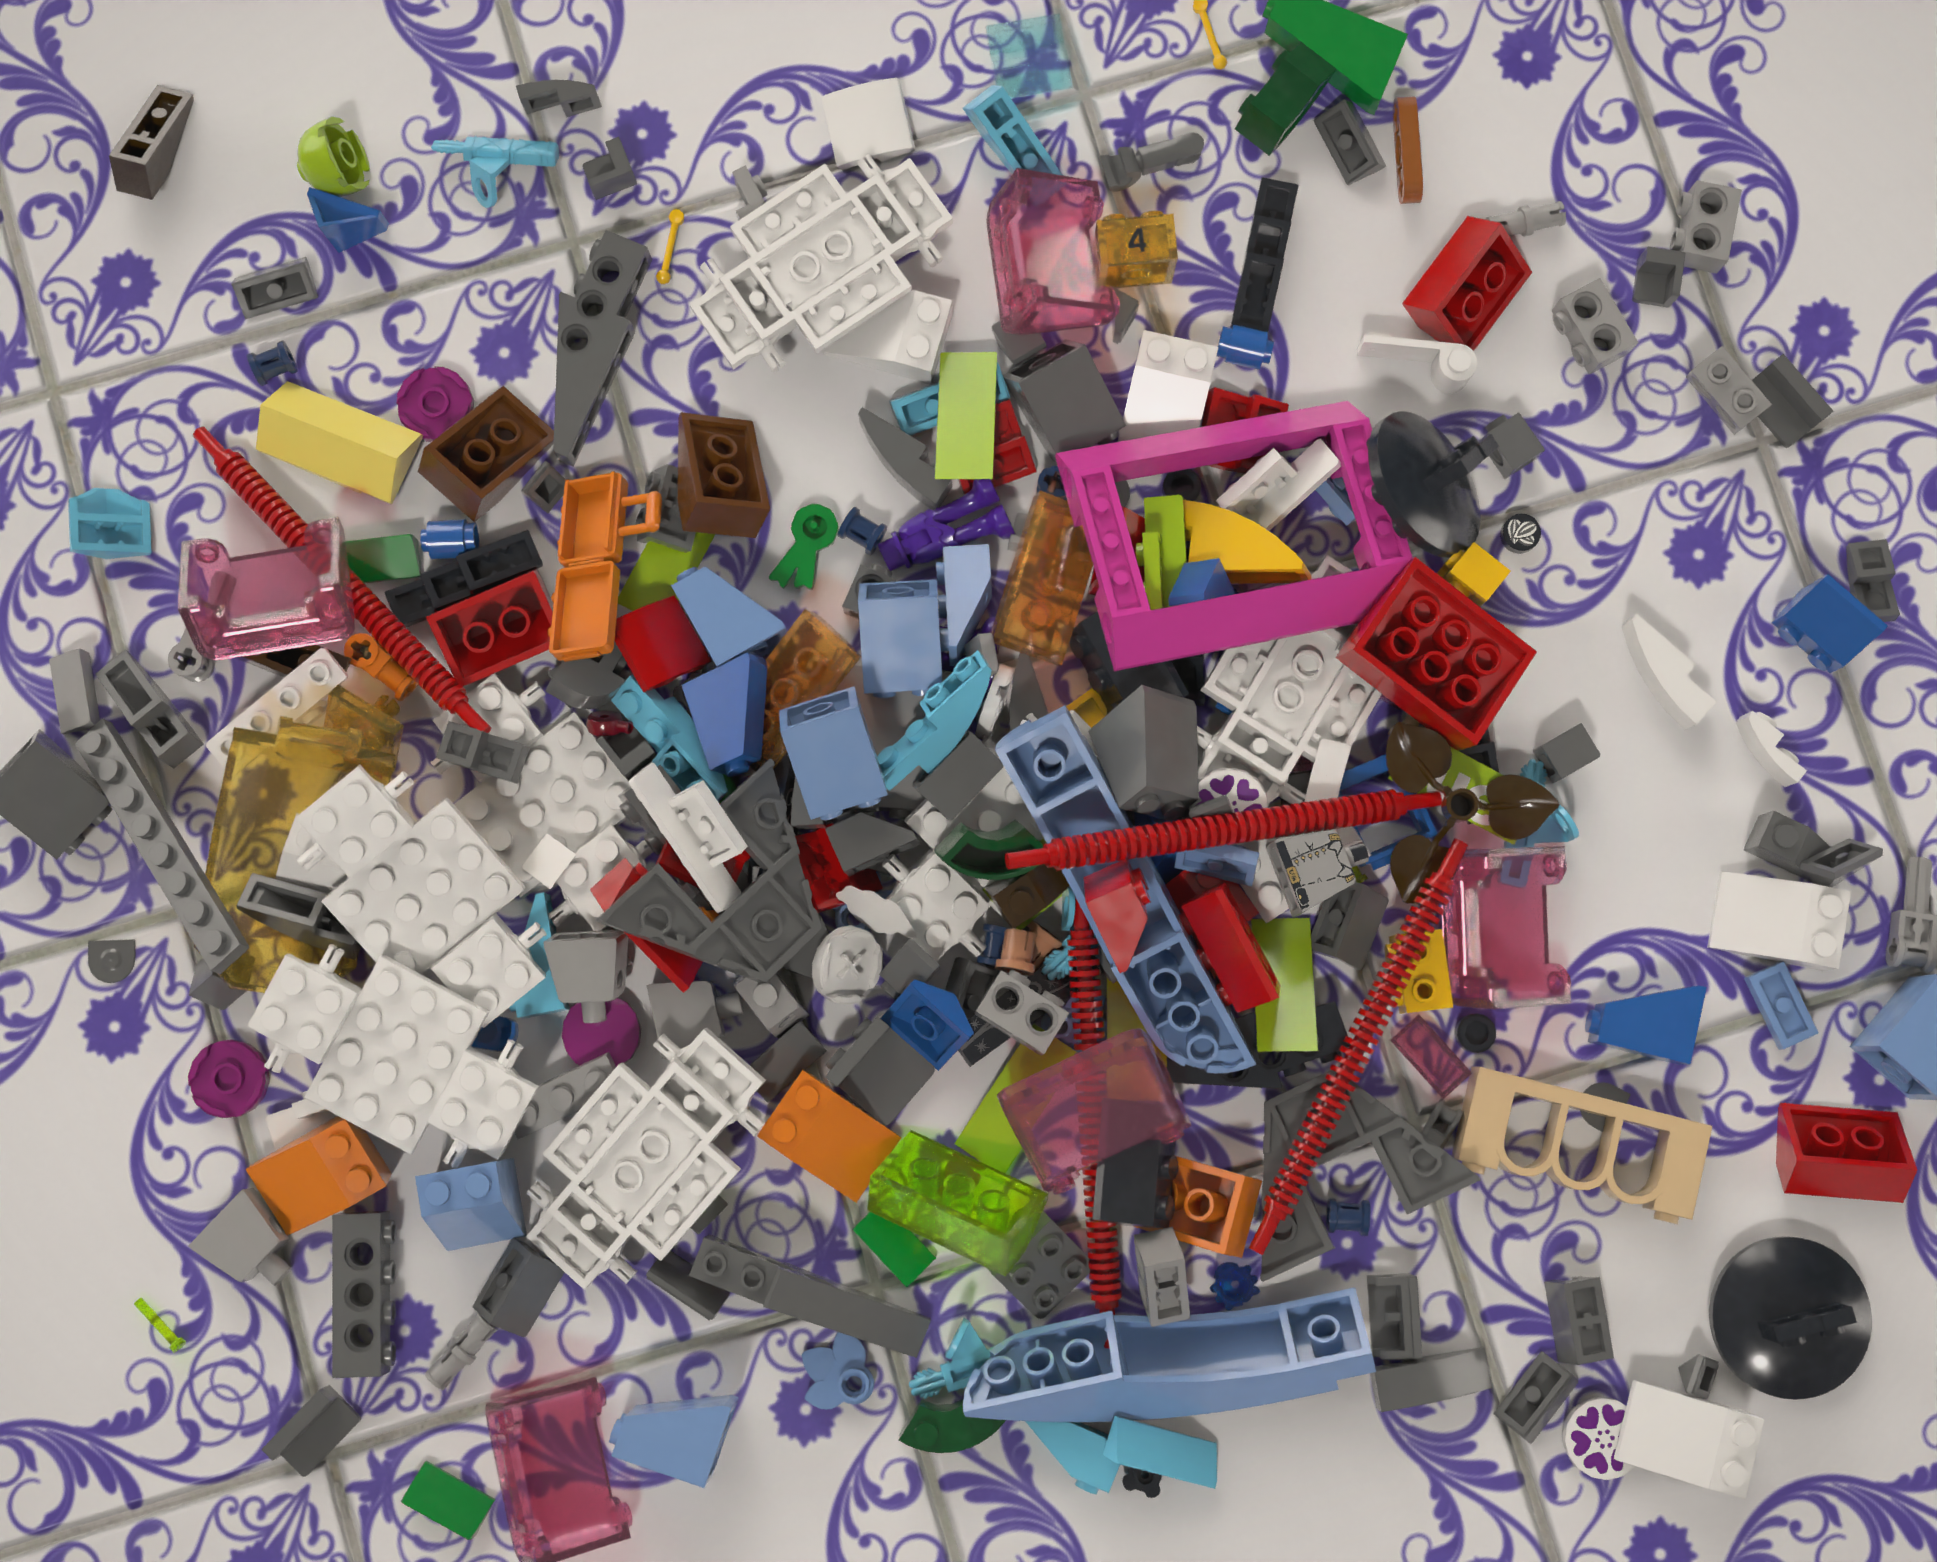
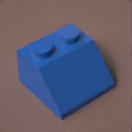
[1771,574,1888,673]

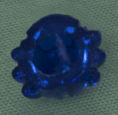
[1210,1262,1260,1311]

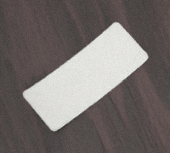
[1304,738,1351,803]

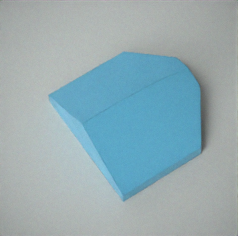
[68,488,152,559]

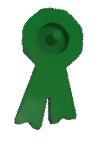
[769,504,839,590]

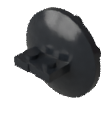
[1366,411,1499,558]
[1709,1236,1872,1400]

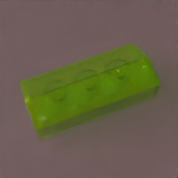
[867,1130,1049,1277]

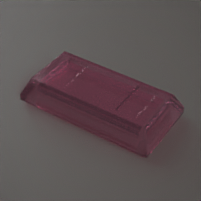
[1390,1014,1472,1099]

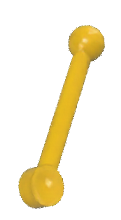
[1193,0,1227,70]
[656,209,684,284]

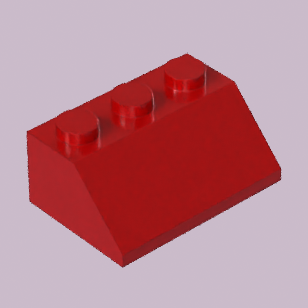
[1402,216,1532,351]
[426,569,554,687]
[590,858,703,993]
[1179,880,1281,1013]
[1776,1103,1918,1203]

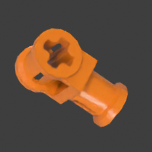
[344,633,418,702]

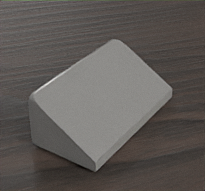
[49,649,100,734]

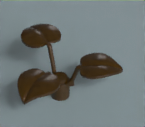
[1386,722,1559,904]

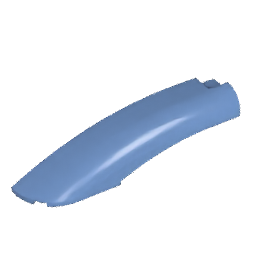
[995,705,1256,1073]
[963,1287,1376,1422]

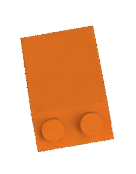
[757,1070,902,1203]
[245,1116,392,1236]
[1133,1156,1262,1258]

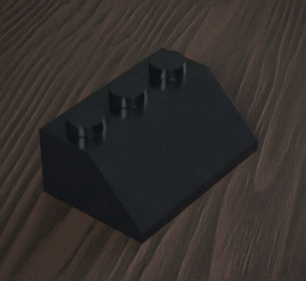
[1067,612,1189,714]
[1092,1098,1181,1229]

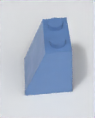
[671,566,791,667]
[858,579,942,698]
[779,686,888,820]
[1849,974,1937,1100]
[415,1158,527,1251]
[609,1395,739,1488]

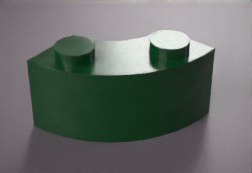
[1235,42,1336,156]
[933,819,1043,880]
[898,1398,1006,1453]

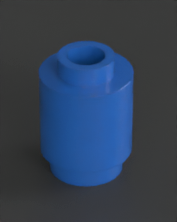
[1217,325,1274,370]
[420,519,480,559]

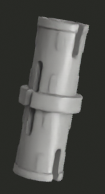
[1485,201,1566,237]
[425,1313,498,1390]

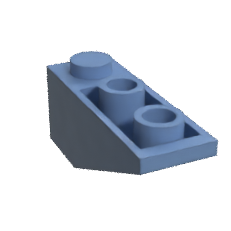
[936,544,992,666]

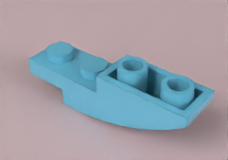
[877,650,992,791]
[611,674,728,803]

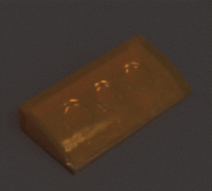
[991,490,1093,666]
[749,609,861,771]

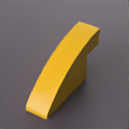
[1183,500,1312,584]

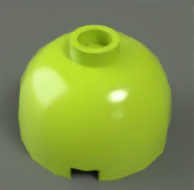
[297,116,370,197]

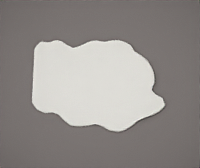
[836,885,917,938]

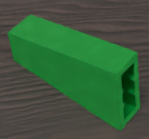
[1262,0,1408,115]

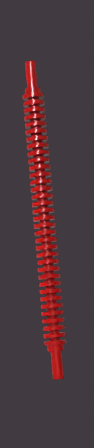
[193,426,492,733]
[1005,789,1442,870]
[1249,838,1468,1255]
[1067,897,1122,1349]

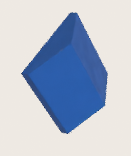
[880,979,974,1071]

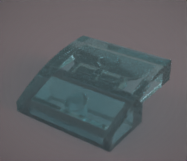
[985,13,1073,99]

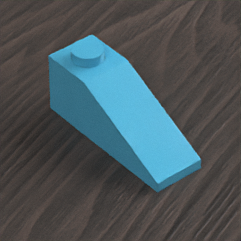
[962,85,1066,203]
[509,892,570,1019]
[1025,1421,1120,1495]

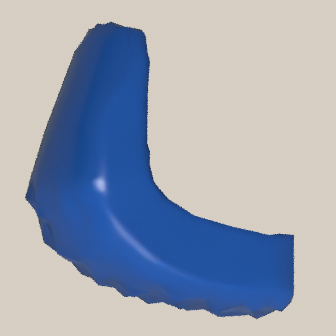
[471,1016,519,1052]

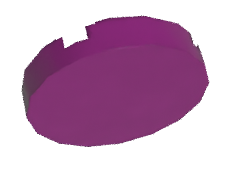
[396,366,474,442]
[562,997,642,1067]
[188,1039,270,1118]

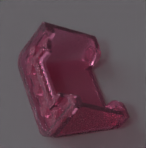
[986,168,1120,335]
[178,517,355,660]
[1442,846,1571,1009]
[997,1028,1192,1195]
[485,1377,633,1562]

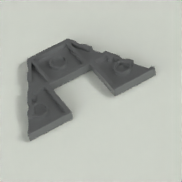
[596,759,822,984]
[1260,1070,1481,1282]

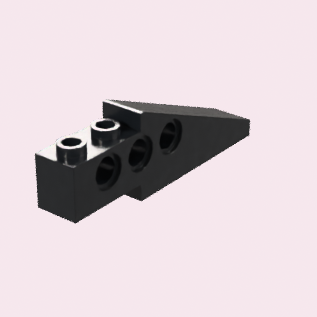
[1106,1001,1350,1089]

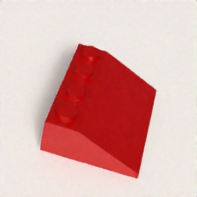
[1335,557,1537,751]

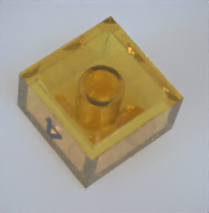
[1093,211,1178,290]

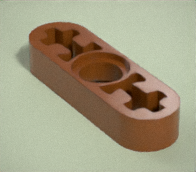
[1393,96,1423,204]

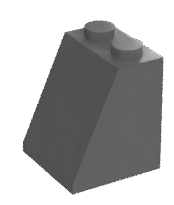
[1003,339,1126,462]
[1088,685,1199,821]
[0,729,112,860]

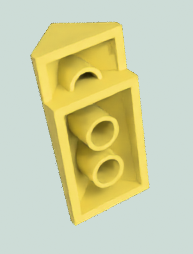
[256,381,423,504]

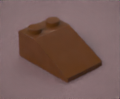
[418,386,554,522]
[678,412,770,538]

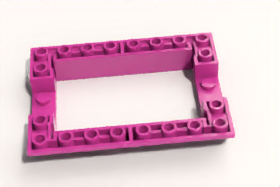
[1055,401,1413,671]

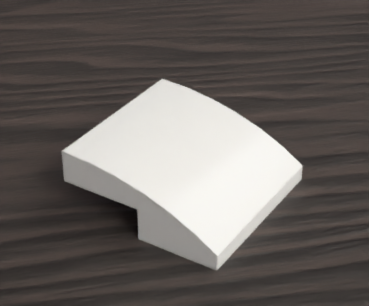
[821,78,916,170]

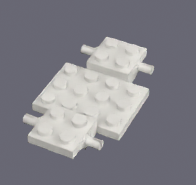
[689,154,953,372]
[1197,555,1382,806]
[431,673,653,931]
[882,710,1104,962]
[296,765,547,1028]
[247,944,539,1168]
[526,1028,766,1290]

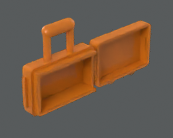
[548,471,662,662]

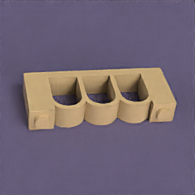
[1451,1067,1712,1224]

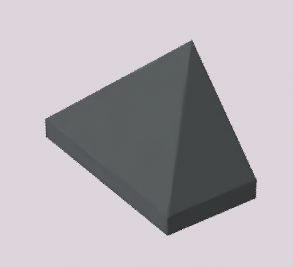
[1800,838,1883,887]

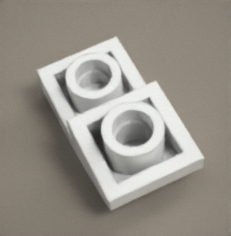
[1736,711,1807,787]

